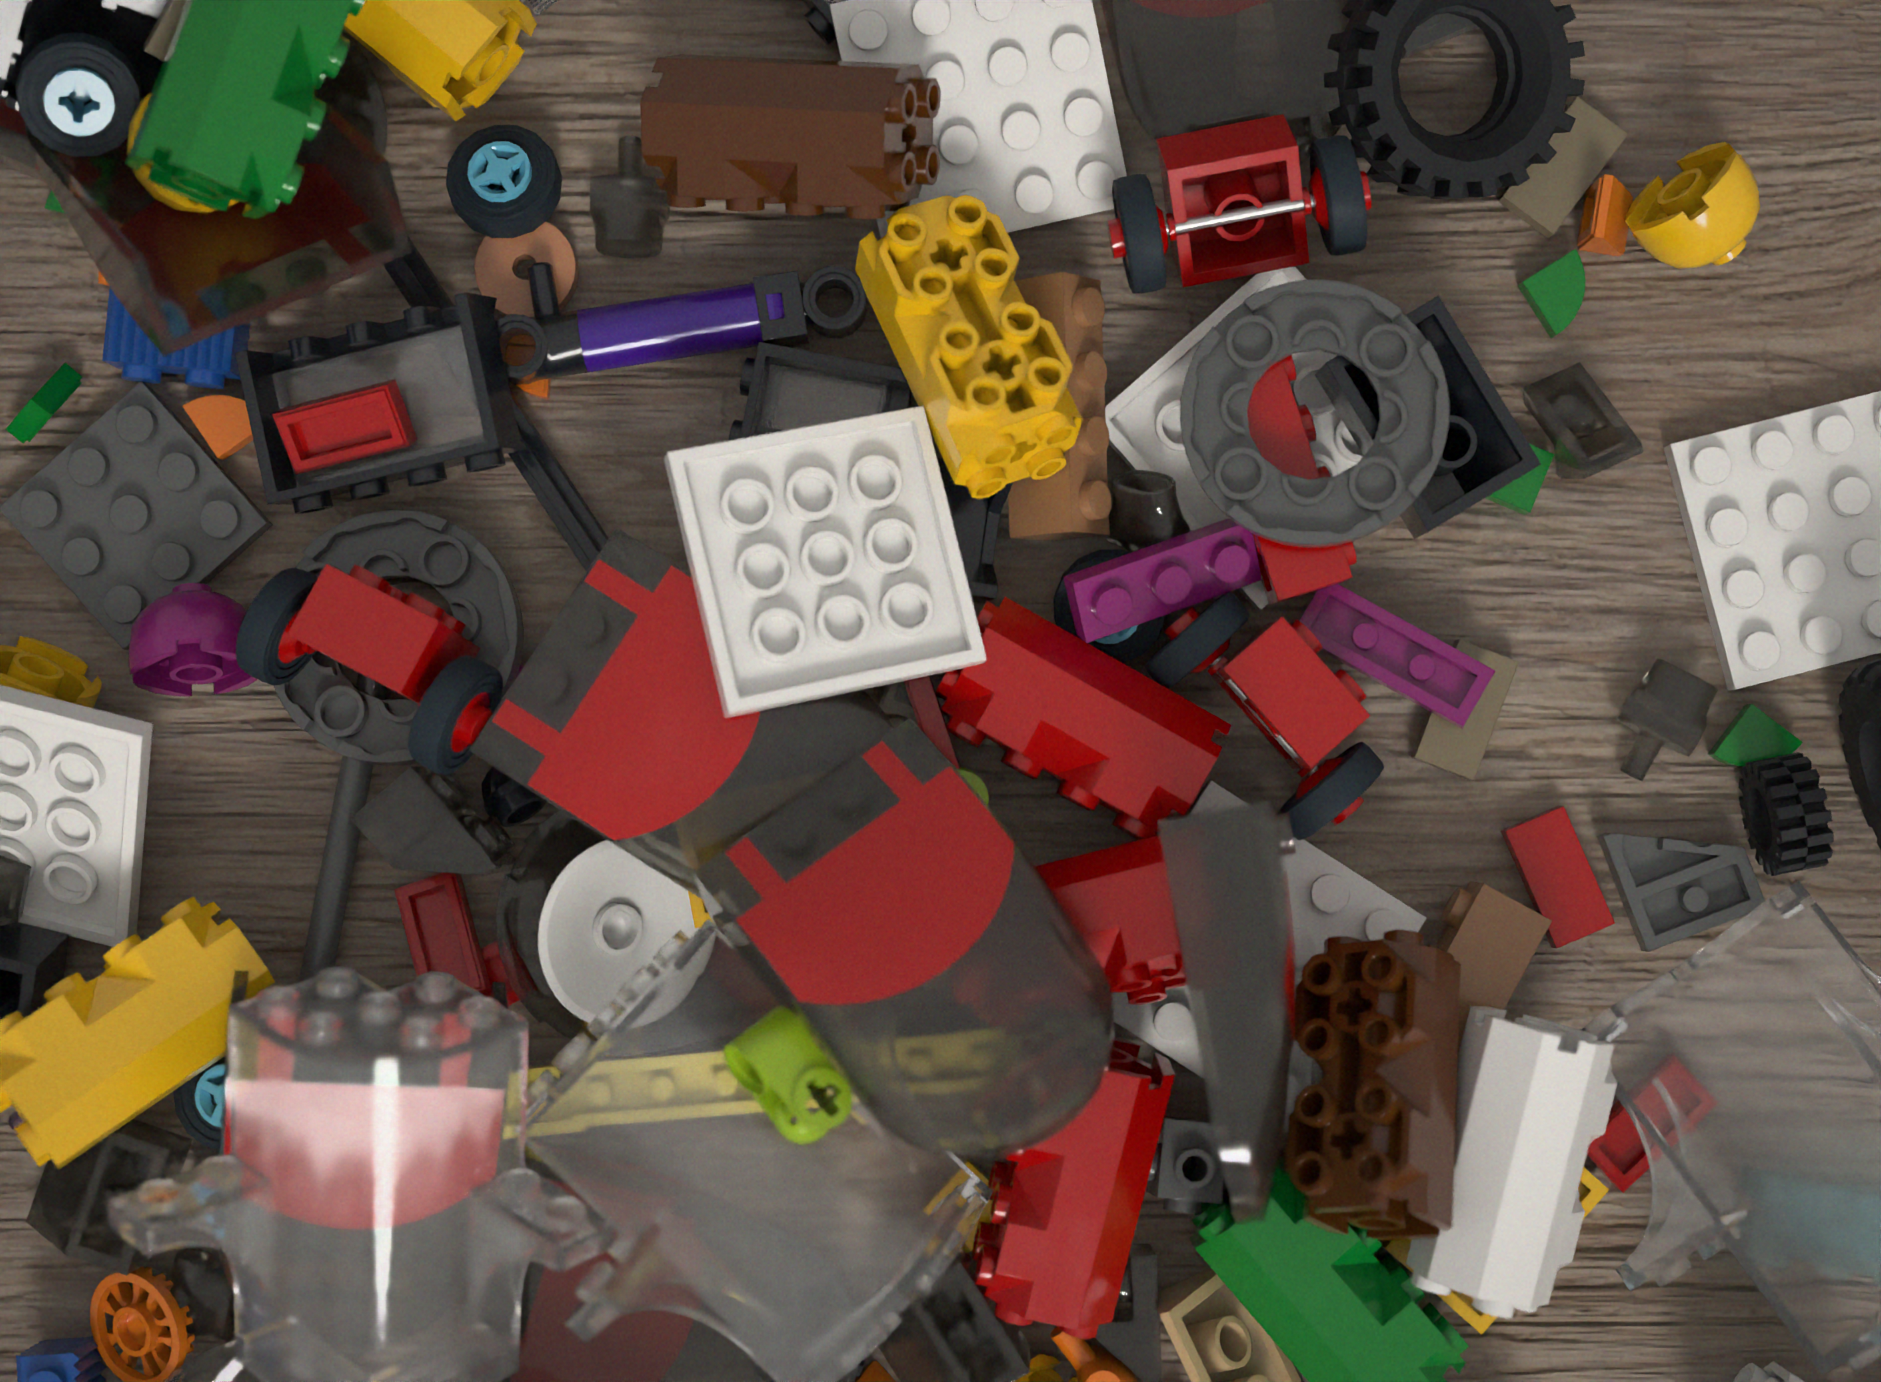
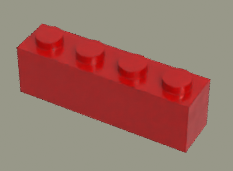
[1247,355,1357,606]

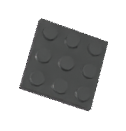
[0,381,273,650]

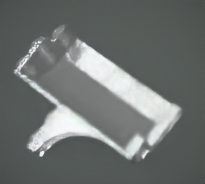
[1581,881,1881,1375]
[509,919,993,1382]
[108,967,614,1382]

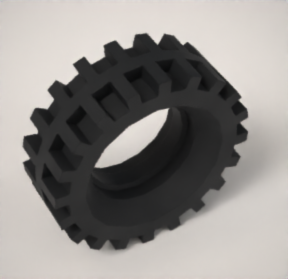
[1324,0,1585,199]

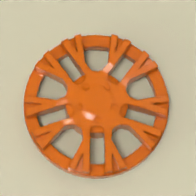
[90,1265,195,1382]

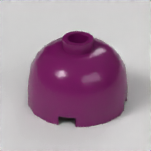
[128,583,257,696]

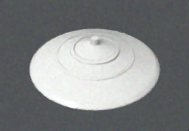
[538,836,713,1029]

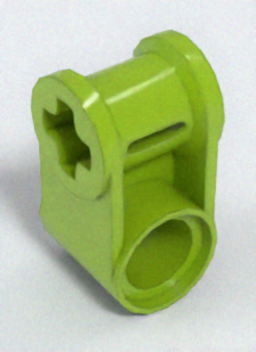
[723,1006,853,1144]

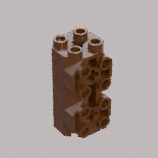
[640,54,941,219]
[1285,930,1461,1240]

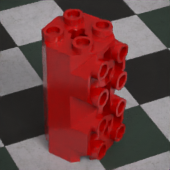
[936,597,1232,840]
[947,825,1240,1034]
[972,1029,1175,1339]

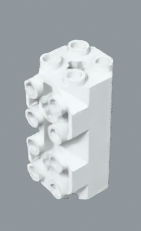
[1406,1006,1617,1318]

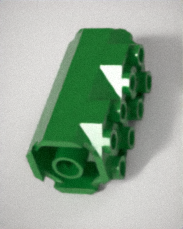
[126,0,365,219]
[1189,1152,1469,1382]

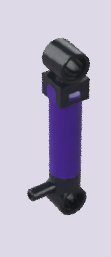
[495,262,867,385]

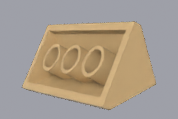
[1152,1267,1302,1382]

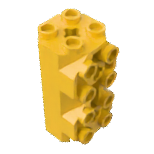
[343,0,537,121]
[855,195,1083,499]
[0,896,289,1169]

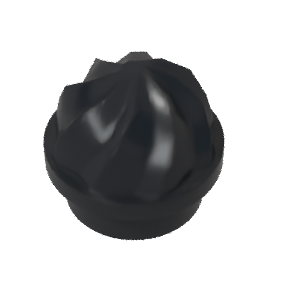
[481,762,547,827]

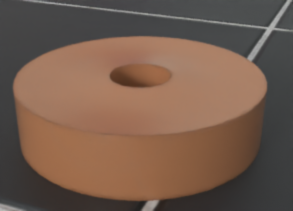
[474,221,579,317]

